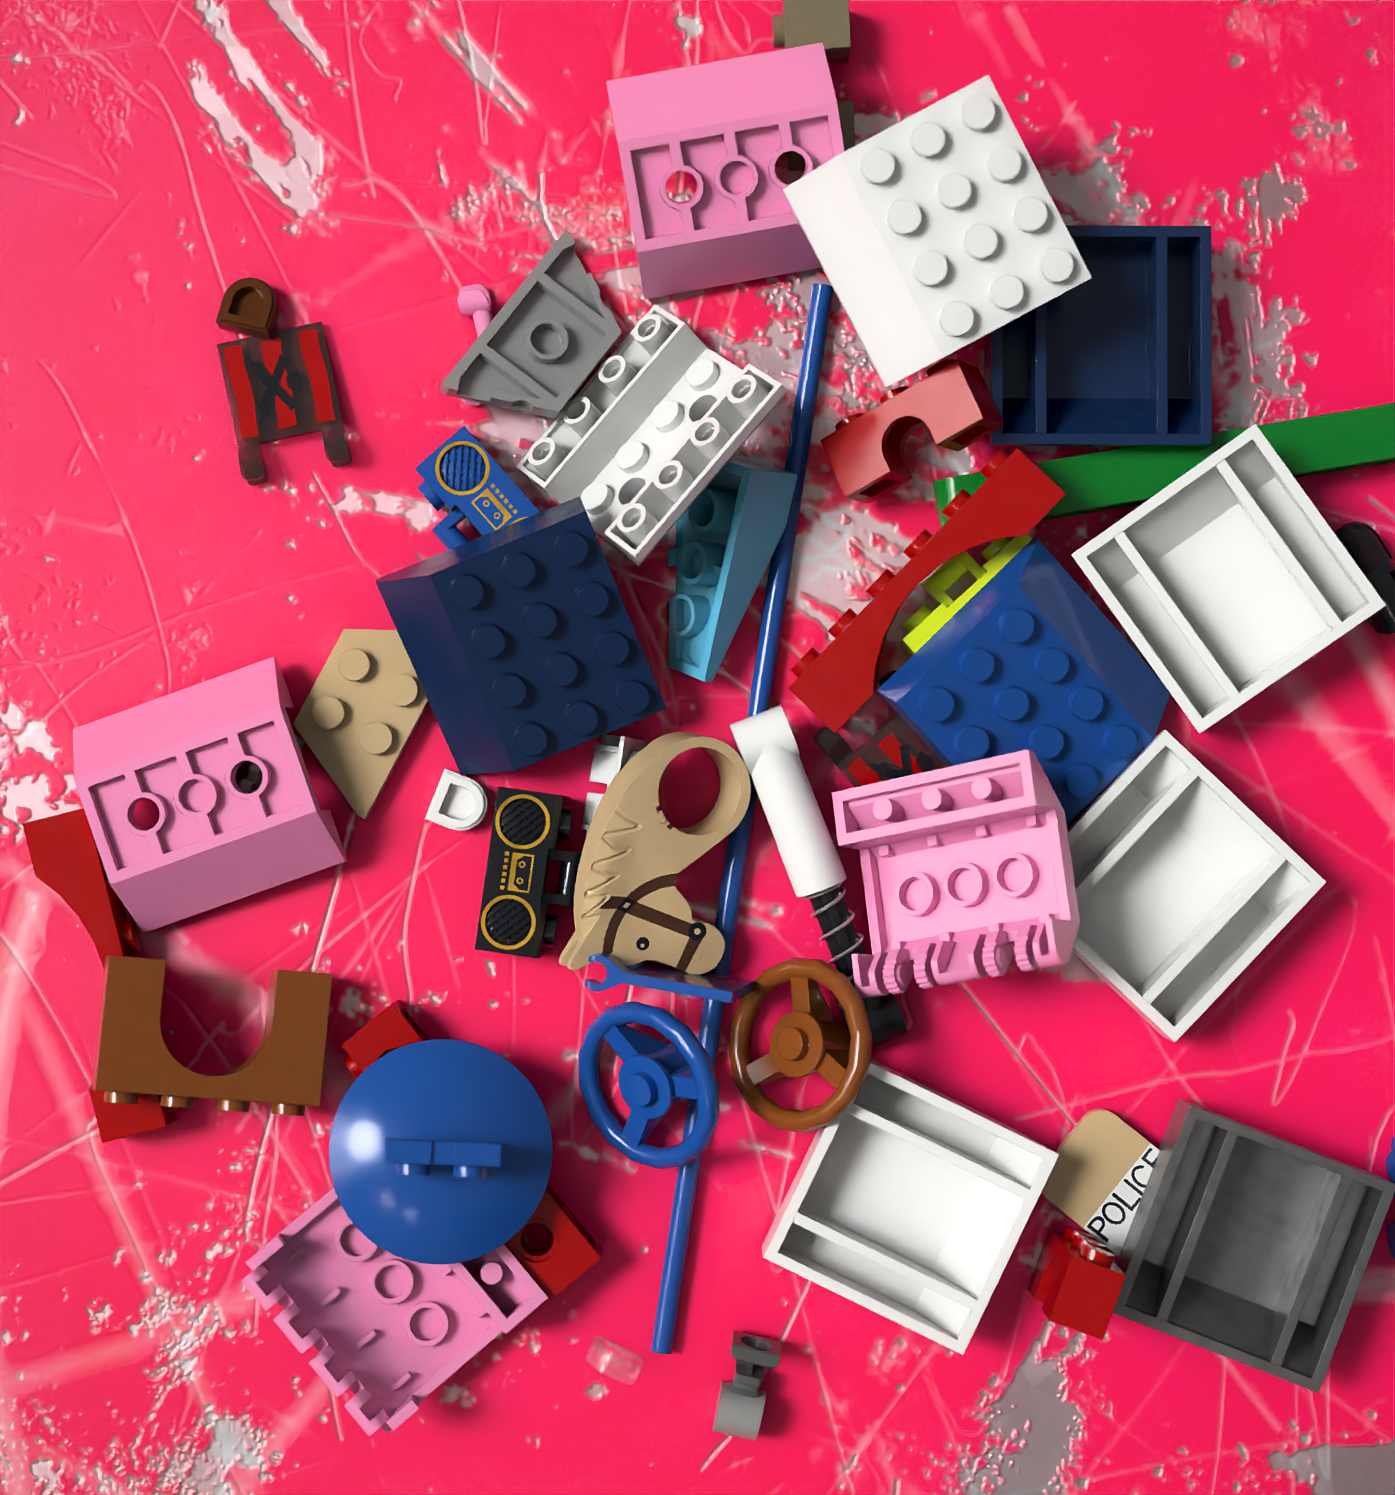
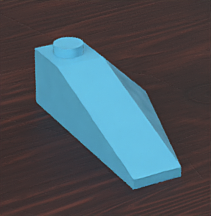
[668,456,798,682]

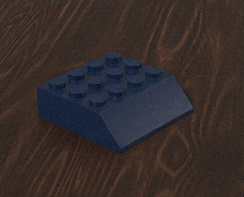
[984,225,1212,446]
[376,496,667,775]

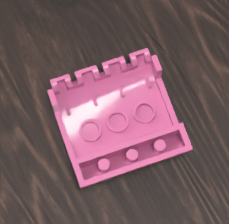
[241,1187,548,1436]

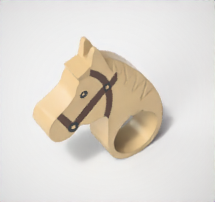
[559,732,751,975]

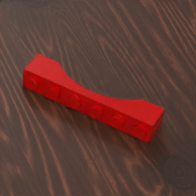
[788,447,1066,733]
[23,808,181,1143]

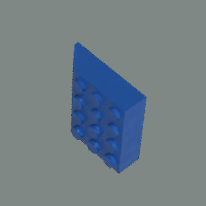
[877,537,1171,824]

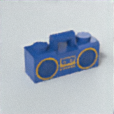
[415,426,540,550]

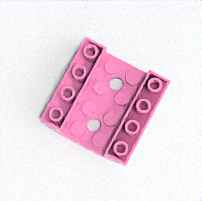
[606,42,844,299]
[73,657,348,933]

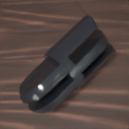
[1334,522,1395,635]

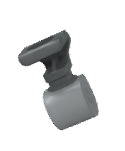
[712,1330,781,1442]

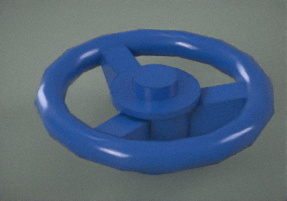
[578,1001,720,1169]

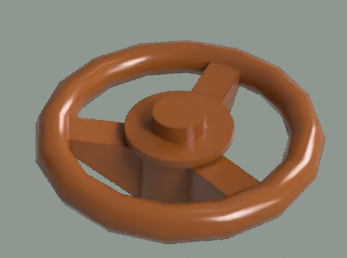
[728,957,873,1133]

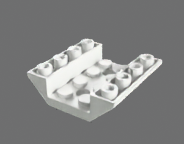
[516,304,787,567]

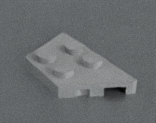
[439,231,622,419]

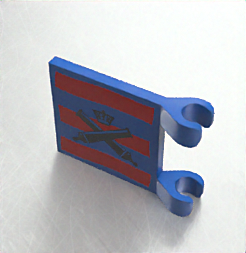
[585,953,754,1003]

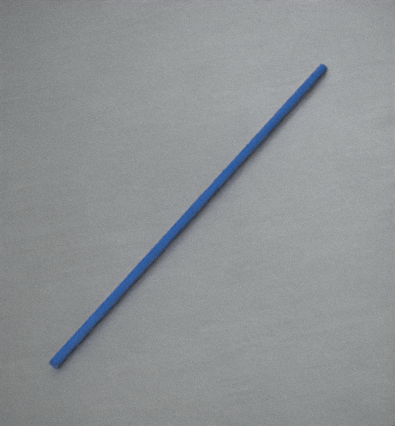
[650,283,833,1354]

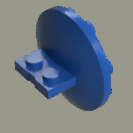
[329,1039,553,1265]

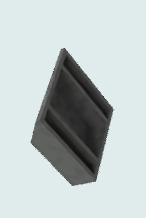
[1113,1097,1395,1393]

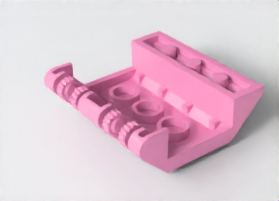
[832,749,1080,999]

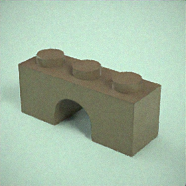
[772,0,855,171]

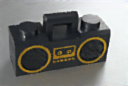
[475,787,582,958]

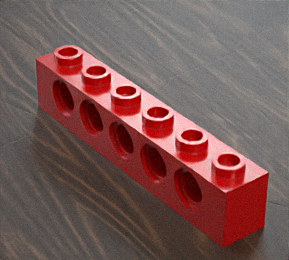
[341,1000,603,1300]

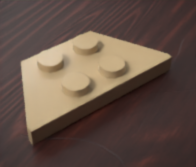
[293,629,429,819]

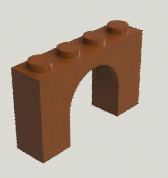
[92,955,332,1116]

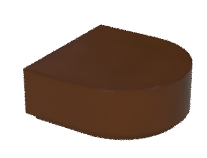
[216,277,279,340]

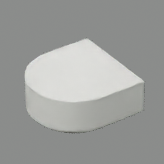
[425,769,488,831]

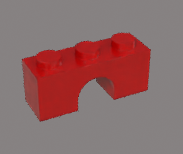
[820,359,1004,503]
[1027,1226,1126,1340]

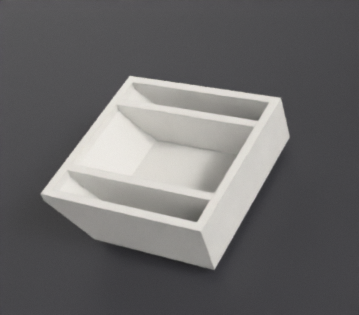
[782,75,1092,388]
[1071,424,1386,734]
[1067,730,1326,1043]
[761,1059,1059,1355]

